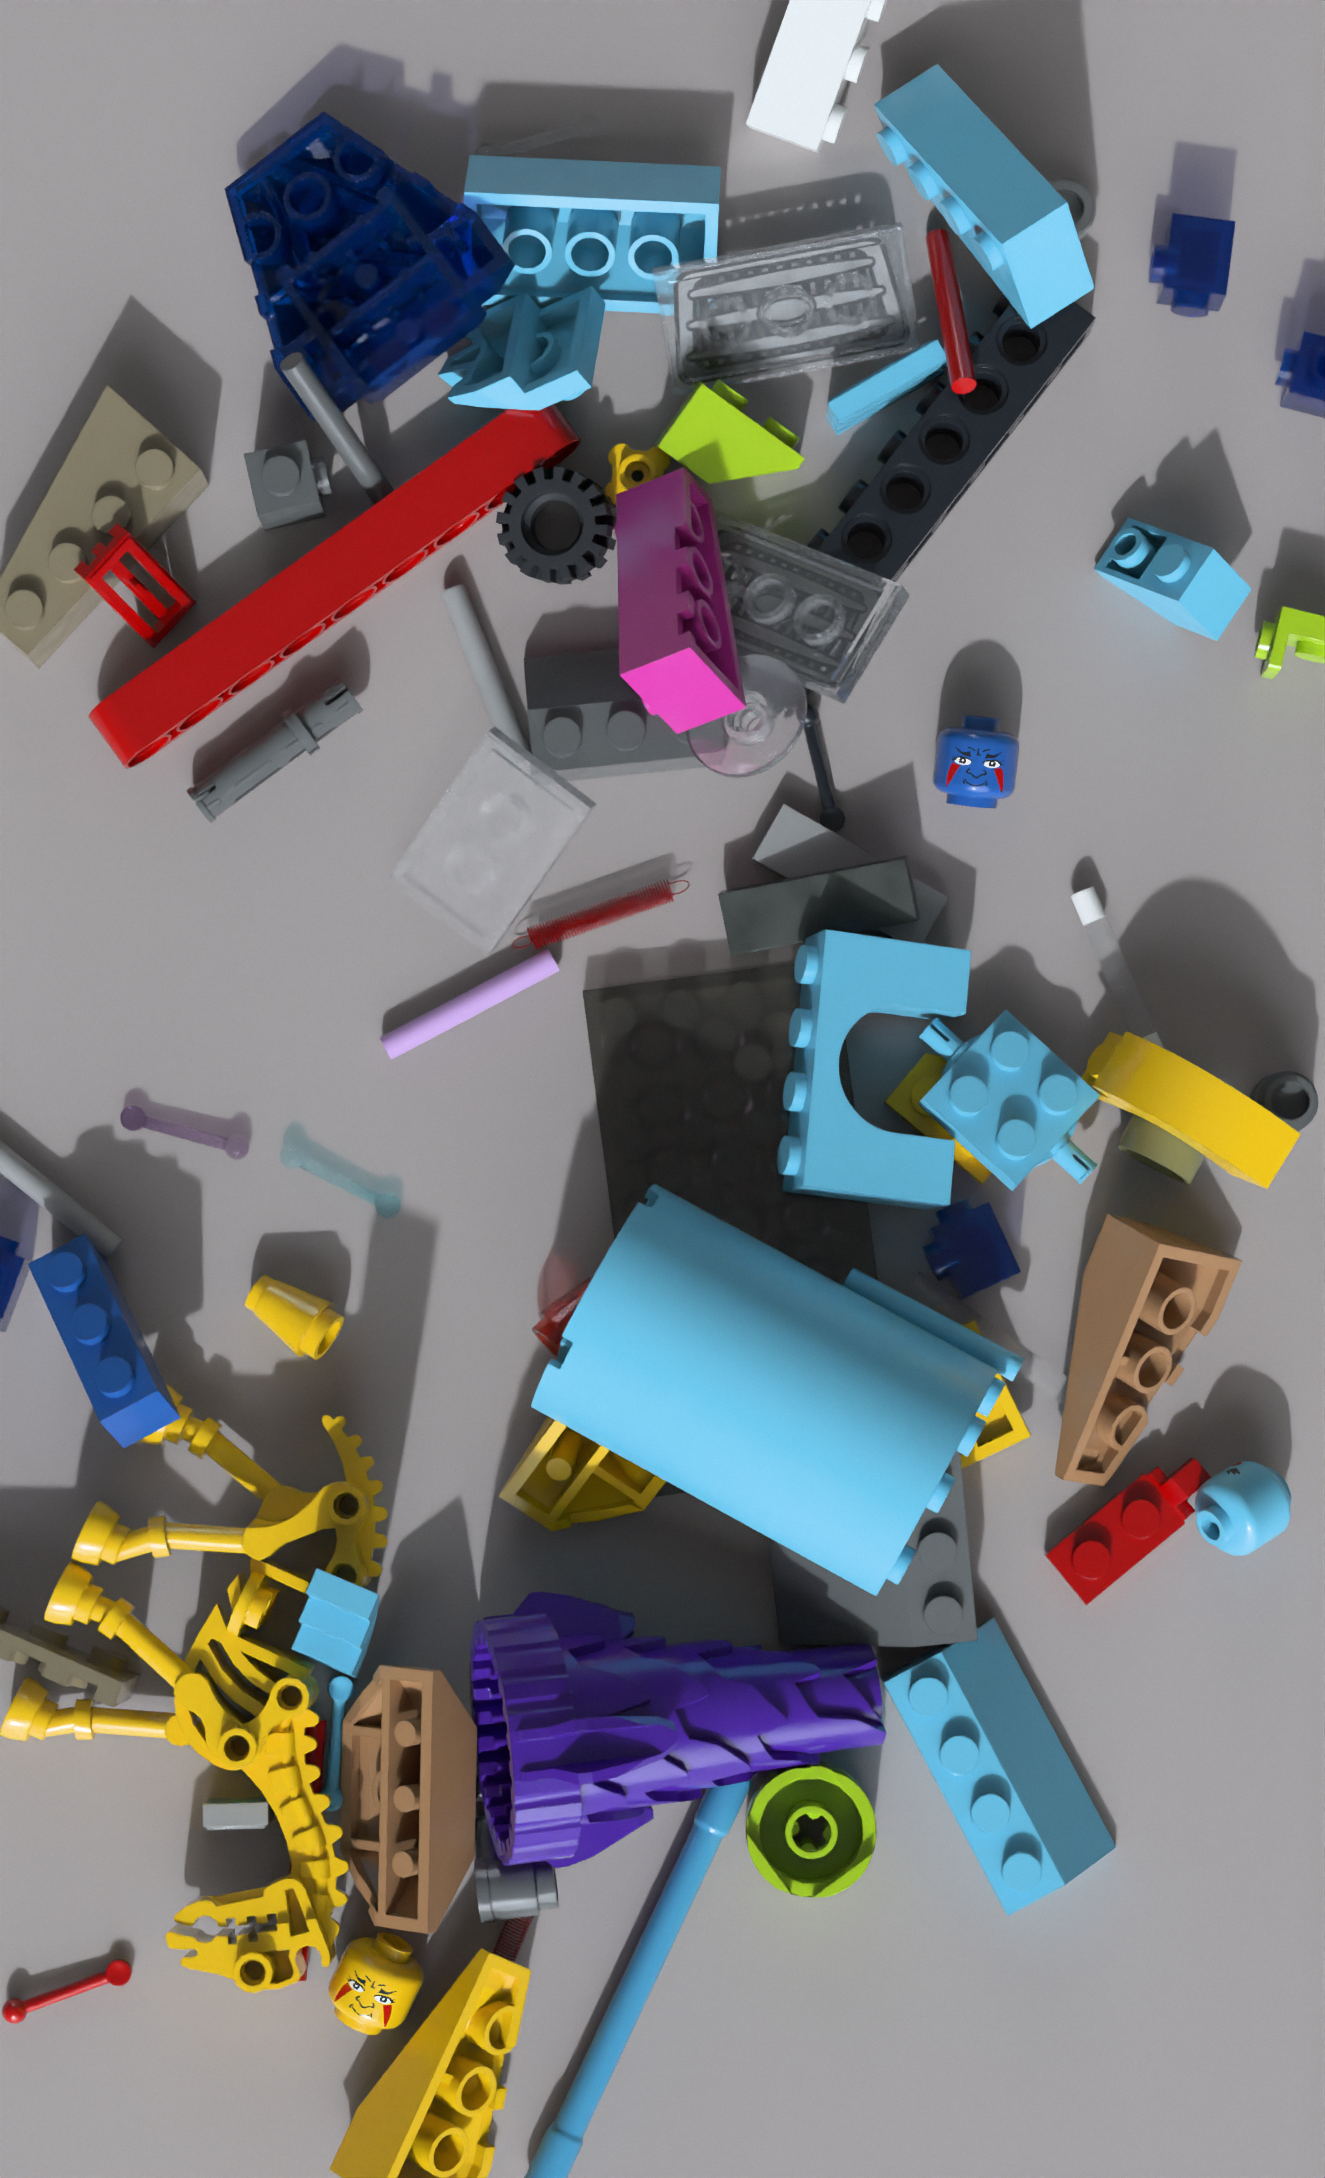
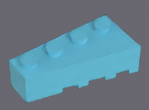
[874,64,1095,329]

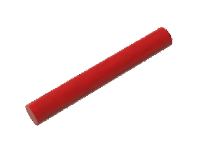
[925,229,977,394]

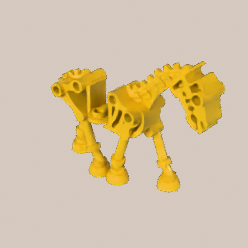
[0,1383,389,1993]

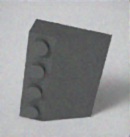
[769,1451,978,1647]

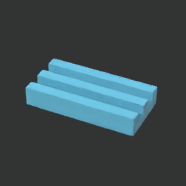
[826,339,947,436]

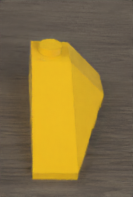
[329,1948,531,2178]

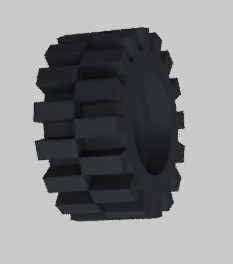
[496,466,617,585]

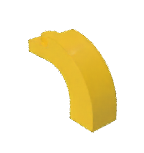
[1081,1031,1301,1189]

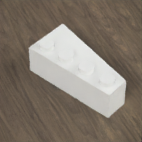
[746,0,888,154]

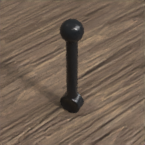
[795,703,845,832]

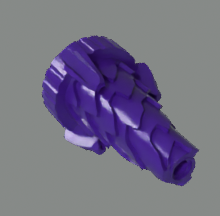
[469,1591,886,1868]

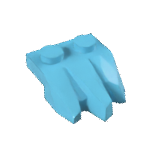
[438,286,606,410]

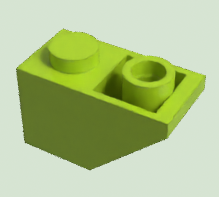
[655,379,805,484]

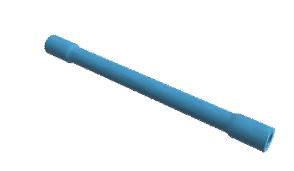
[524,1780,753,2178]

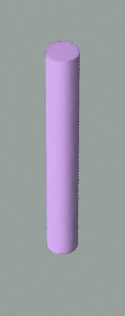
[380,949,560,1060]

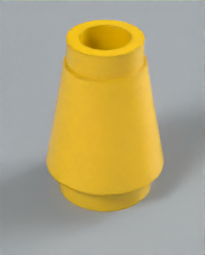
[245,1275,344,1360]

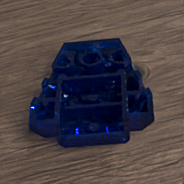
[224,111,515,421]

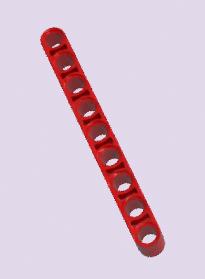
[88,404,582,769]

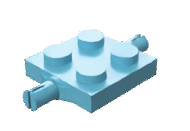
[918,1009,1100,1191]

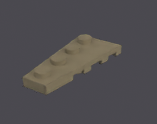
[0,1606,140,1707]

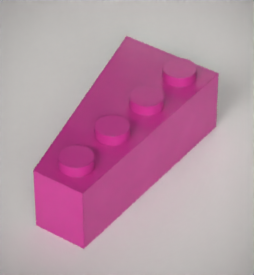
[615,467,747,734]

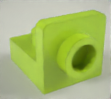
[1254,606,1325,679]

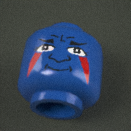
[933,715,1020,809]

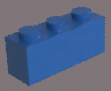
[28,1234,181,1448]

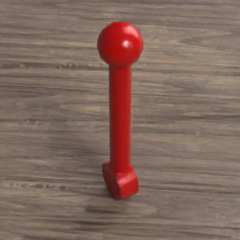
[2,1959,132,2024]

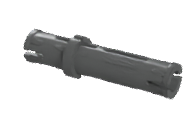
[186,677,363,823]

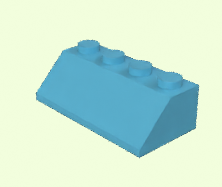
[464,155,721,315]
[881,1617,1116,1916]

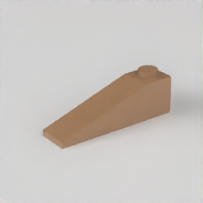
[1054,1214,1242,1486]

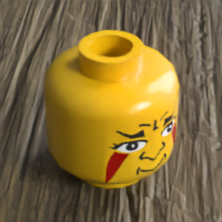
[328,1932,423,2035]

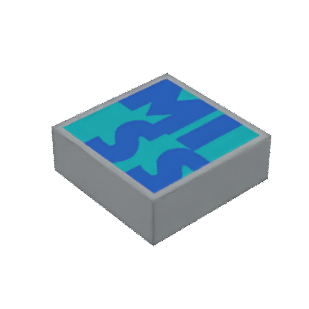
[202,1797,274,1830]

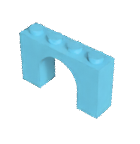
[777,929,971,1210]

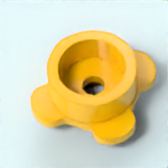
[605,444,670,506]

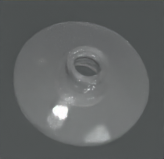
[686,655,807,778]

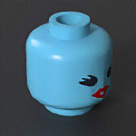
[1195,1460,1292,1556]

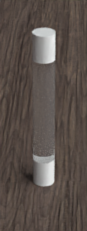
[1070,886,1164,1048]

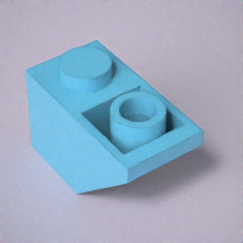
[1094,517,1252,641]

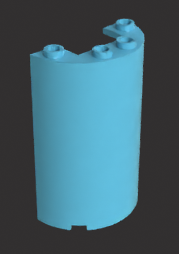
[531,1184,1006,1596]

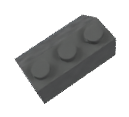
[524,648,725,784]

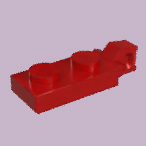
[1044,1457,1212,1605]

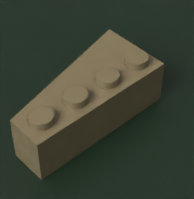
[0,385,209,669]

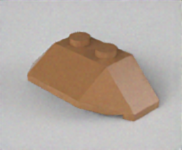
[340,1664,477,1934]

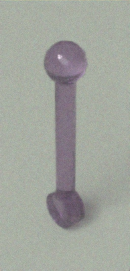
[120,1105,249,1160]

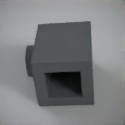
[244,440,332,531]

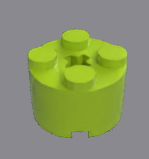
[745,1760,877,1898]

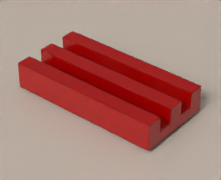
[73,523,196,648]

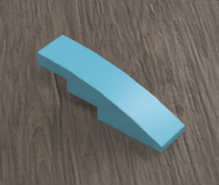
[291,1568,379,1679]

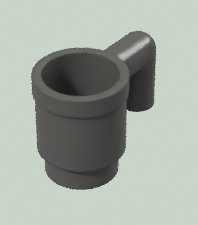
[1250,1071,1319,1132]
[474,1814,559,1924]

